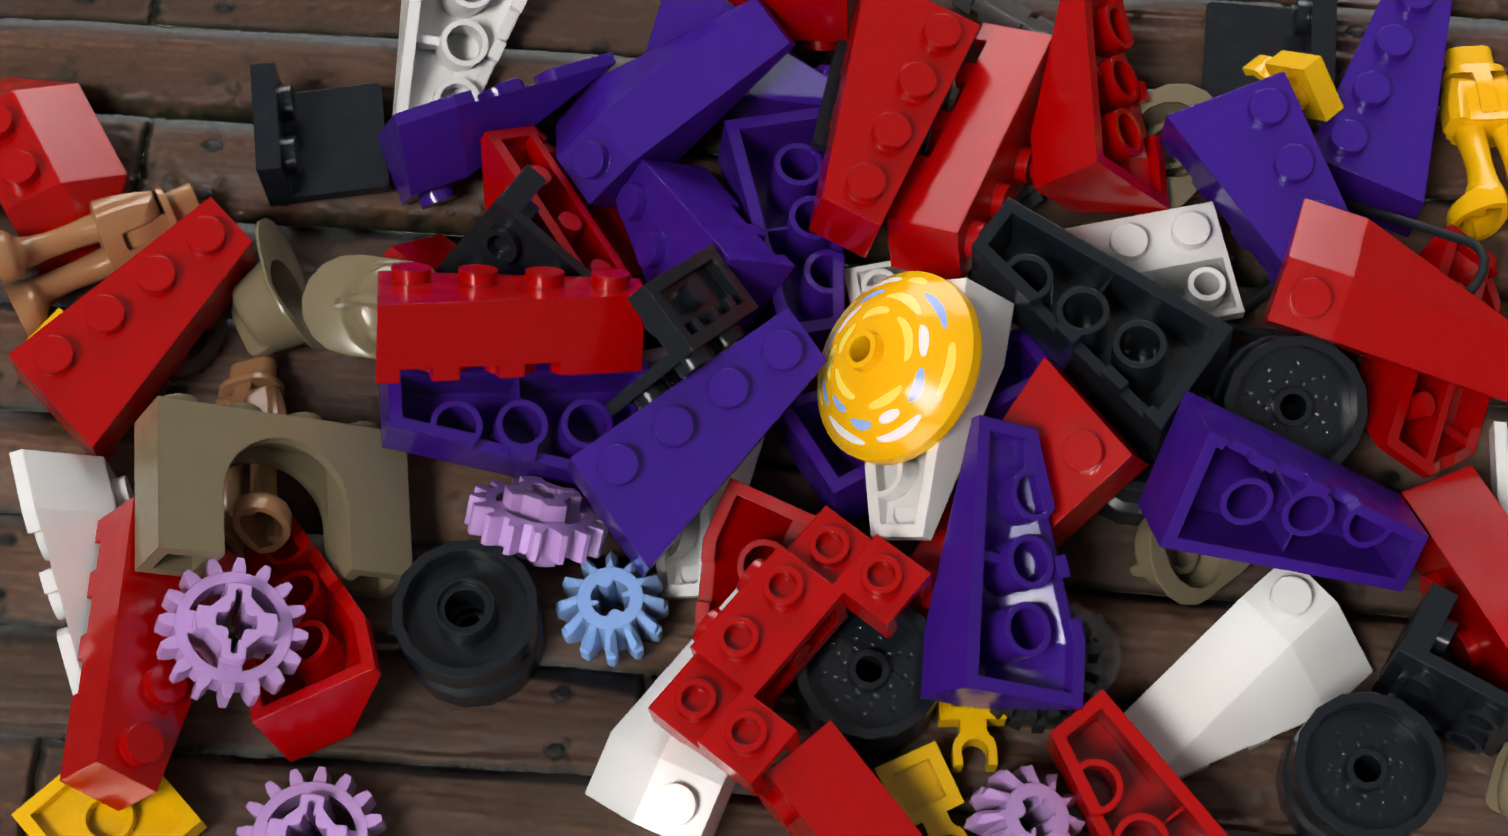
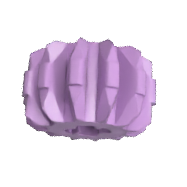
[963,764,1086,836]

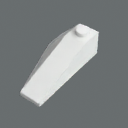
[392,0,527,116]
[9,449,134,695]

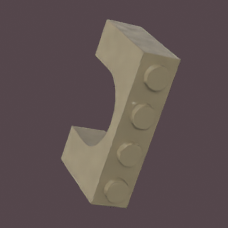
[134,393,413,599]

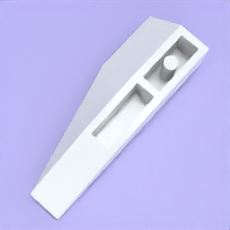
[844,201,1245,331]

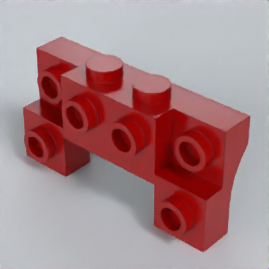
[648,505,932,797]

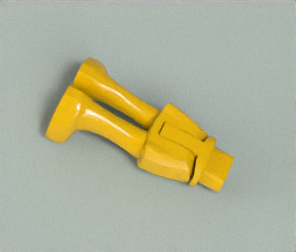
[1440,45,1508,241]

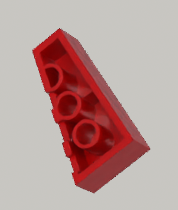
[809,0,981,258]
[886,23,1052,280]
[8,196,257,463]
[376,262,644,384]
[908,357,1149,620]
[1400,465,1508,693]
[60,496,246,811]
[1046,689,1228,836]
[757,720,923,836]

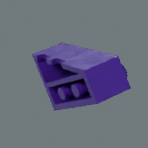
[615,159,795,341]

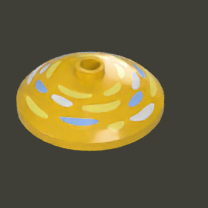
[817,271,982,465]

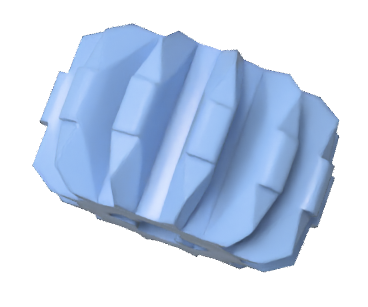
[556,551,669,668]

